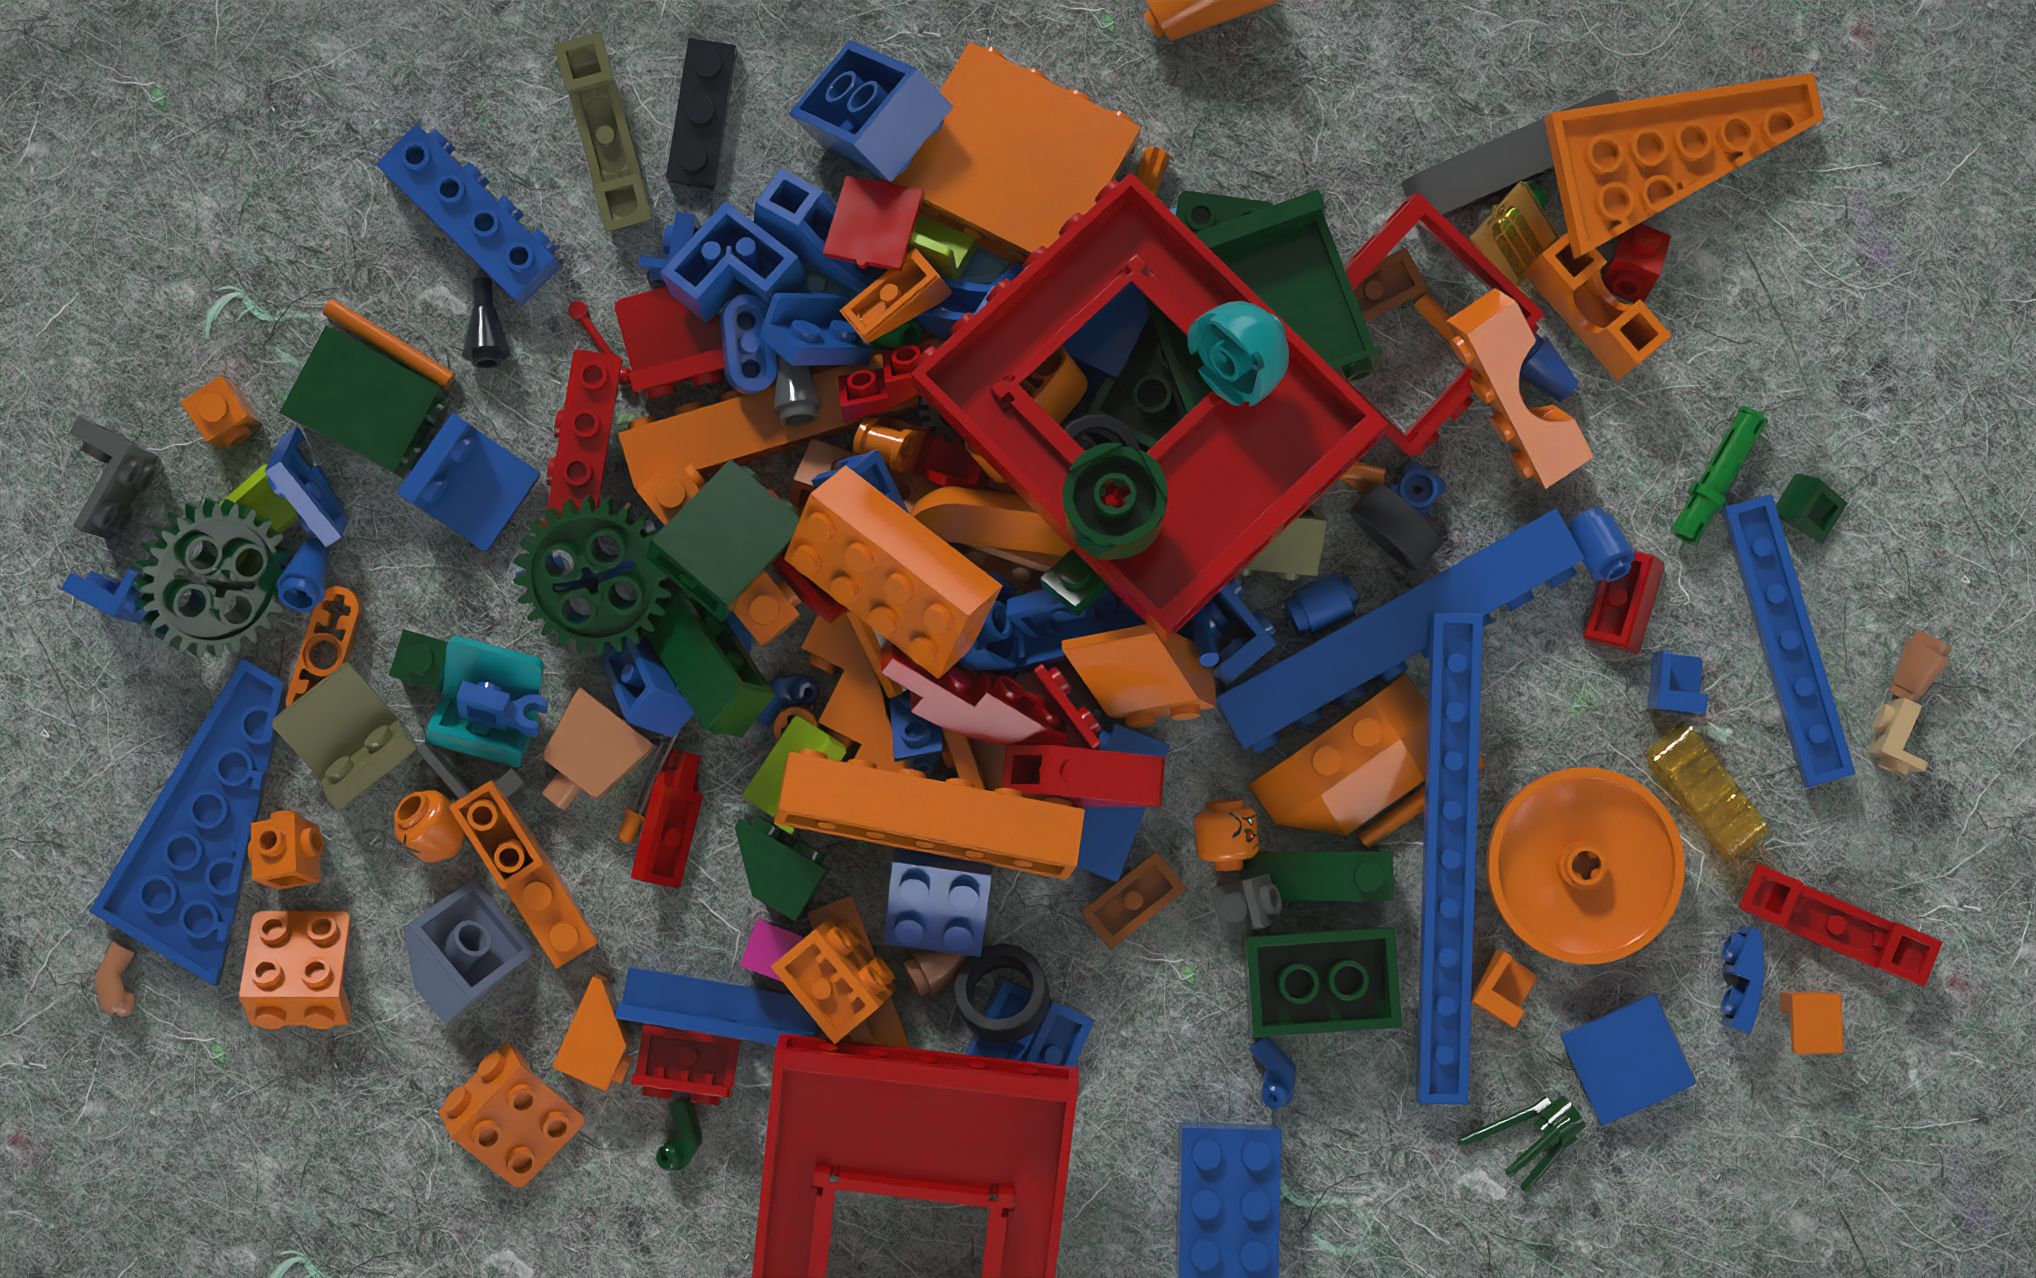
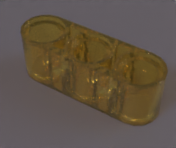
[1643,721,1770,863]

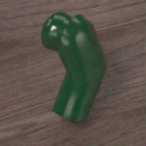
[656,1097,703,1171]

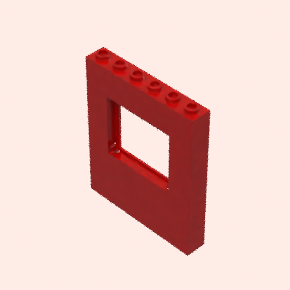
[911,172,1388,643]
[752,1033,1079,1278]

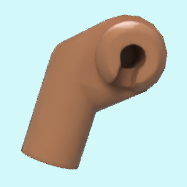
[94,941,136,1017]

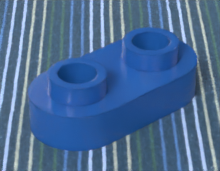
[720,294,777,395]

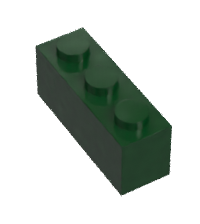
[643,588,775,738]

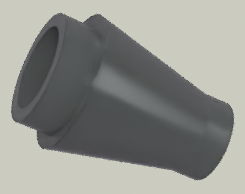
[774,354,823,426]

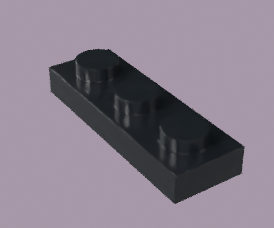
[666,38,737,190]

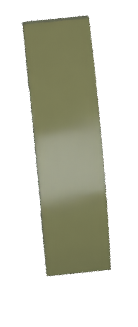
[554,32,653,233]

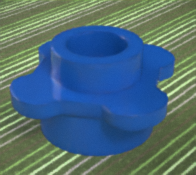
[1389,461,1446,518]

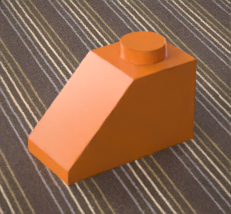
[552,974,634,1092]

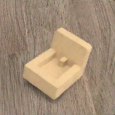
[1867,698,1928,777]

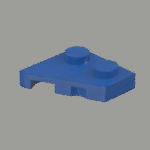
[265,426,349,547]

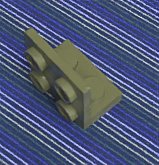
[272,662,417,811]

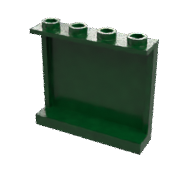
[1141,189,1382,415]

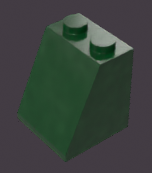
[279,326,449,479]

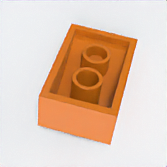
[1062,624,1217,728]

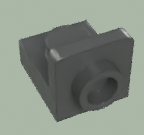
[1210,874,1282,936]

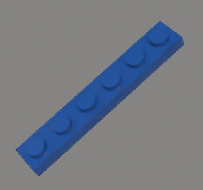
[1721,494,1856,788]

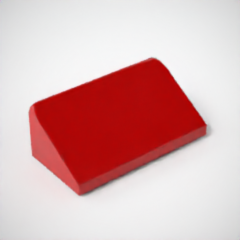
[1583,551,1665,654]

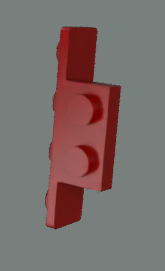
[545,349,623,524]

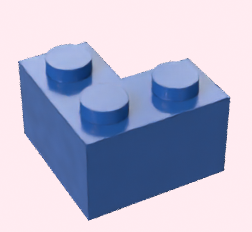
[660,201,807,323]

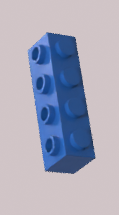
[376,123,562,307]

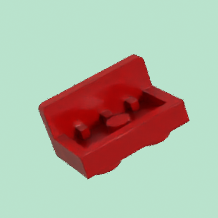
[631,1025,742,1106]

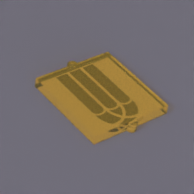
[1469,181,1560,288]

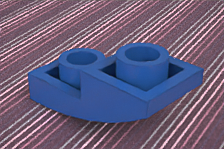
[1720,926,1764,1034]

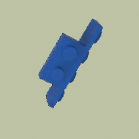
[992,589,1147,677]

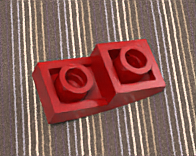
[838,343,931,422]

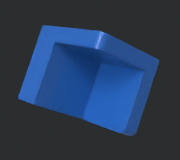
[1647,650,1708,716]

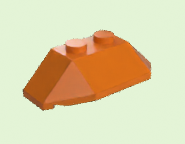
[1247,673,1428,836]

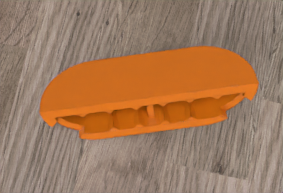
[910,486,1072,556]

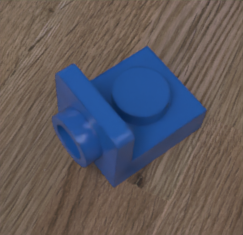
[639,212,701,285]

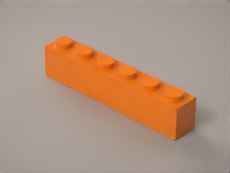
[774,749,1085,880]

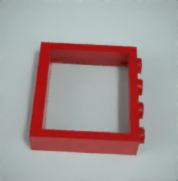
[1342,193,1545,458]

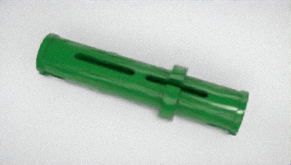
[1670,406,1768,546]

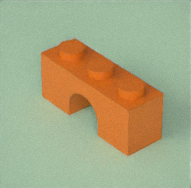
[1522,232,1672,381]

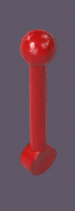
[568,301,632,386]

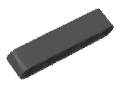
[1401,89,1620,228]

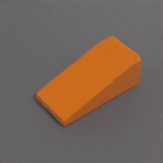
[839,248,953,344]

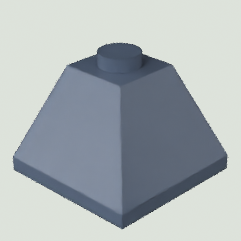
[403,878,536,1025]

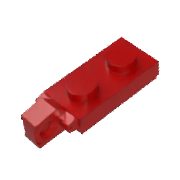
[630,748,703,889]

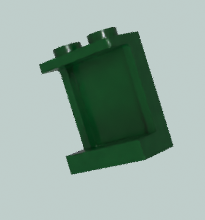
[646,459,801,622]

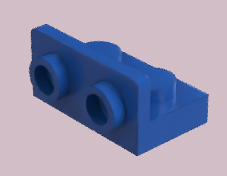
[759,293,874,366]
[61,569,149,624]

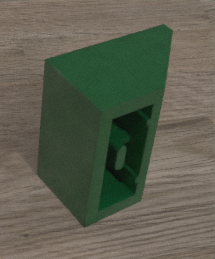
[735,815,832,921]

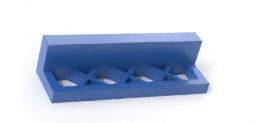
[615,967,818,1045]

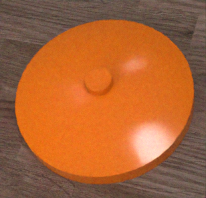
[1485,767,1685,965]

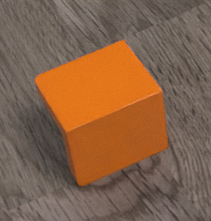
[1471,949,1537,1028]
[1779,991,1843,1054]

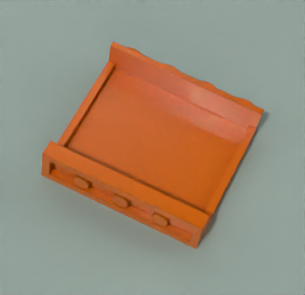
[890,41,1141,266]

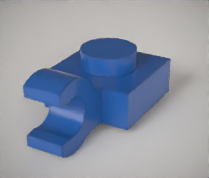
[456,681,548,736]

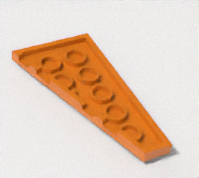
[1544,73,1824,260]

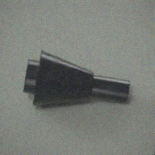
[462,277,511,368]

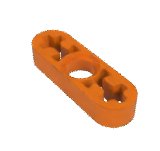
[286,586,364,707]

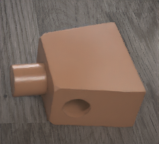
[542,687,659,811]

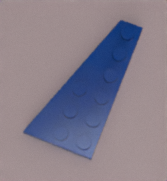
[89,658,288,986]

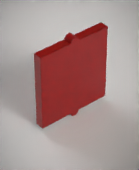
[823,175,925,272]

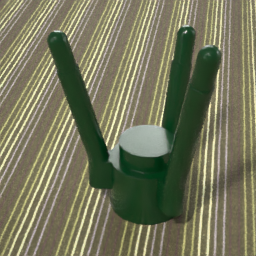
[1457,1095,1586,1192]

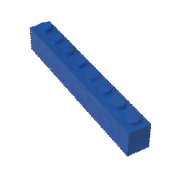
[1216,508,1585,754]

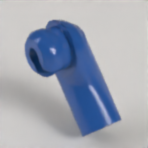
[756,673,818,728]
[1248,1036,1296,1109]

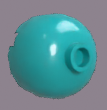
[1188,301,1289,406]

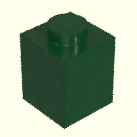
[389,629,448,692]

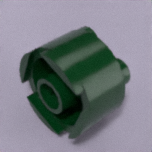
[1062,442,1168,560]

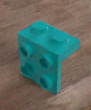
[425,636,544,768]

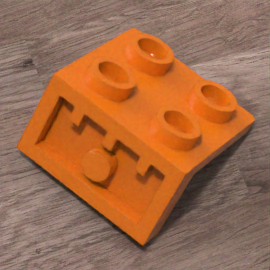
[771,914,897,1045]

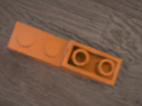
[449,780,599,969]

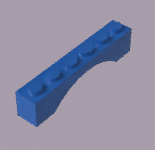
[754,168,995,341]

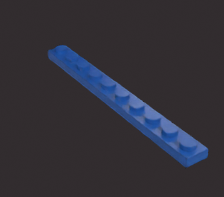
[1416,612,1483,1105]

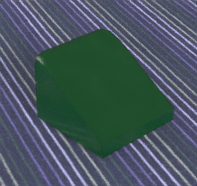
[1775,473,1848,544]

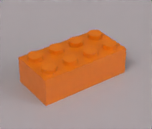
[784,465,1003,679]

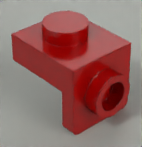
[1601,223,1672,303]

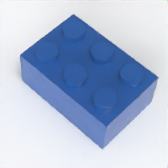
[788,40,954,182]
[1175,1122,1282,1278]

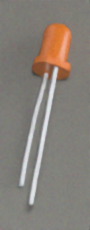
[617,733,678,843]

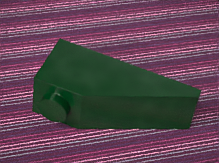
[1240,851,1393,901]

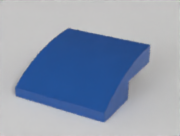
[965,976,1095,1067]
[1560,993,1697,1126]

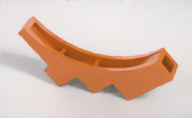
[801,609,913,772]

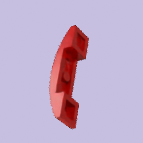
[1738,863,1943,987]

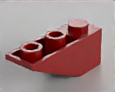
[1001,745,1165,807]

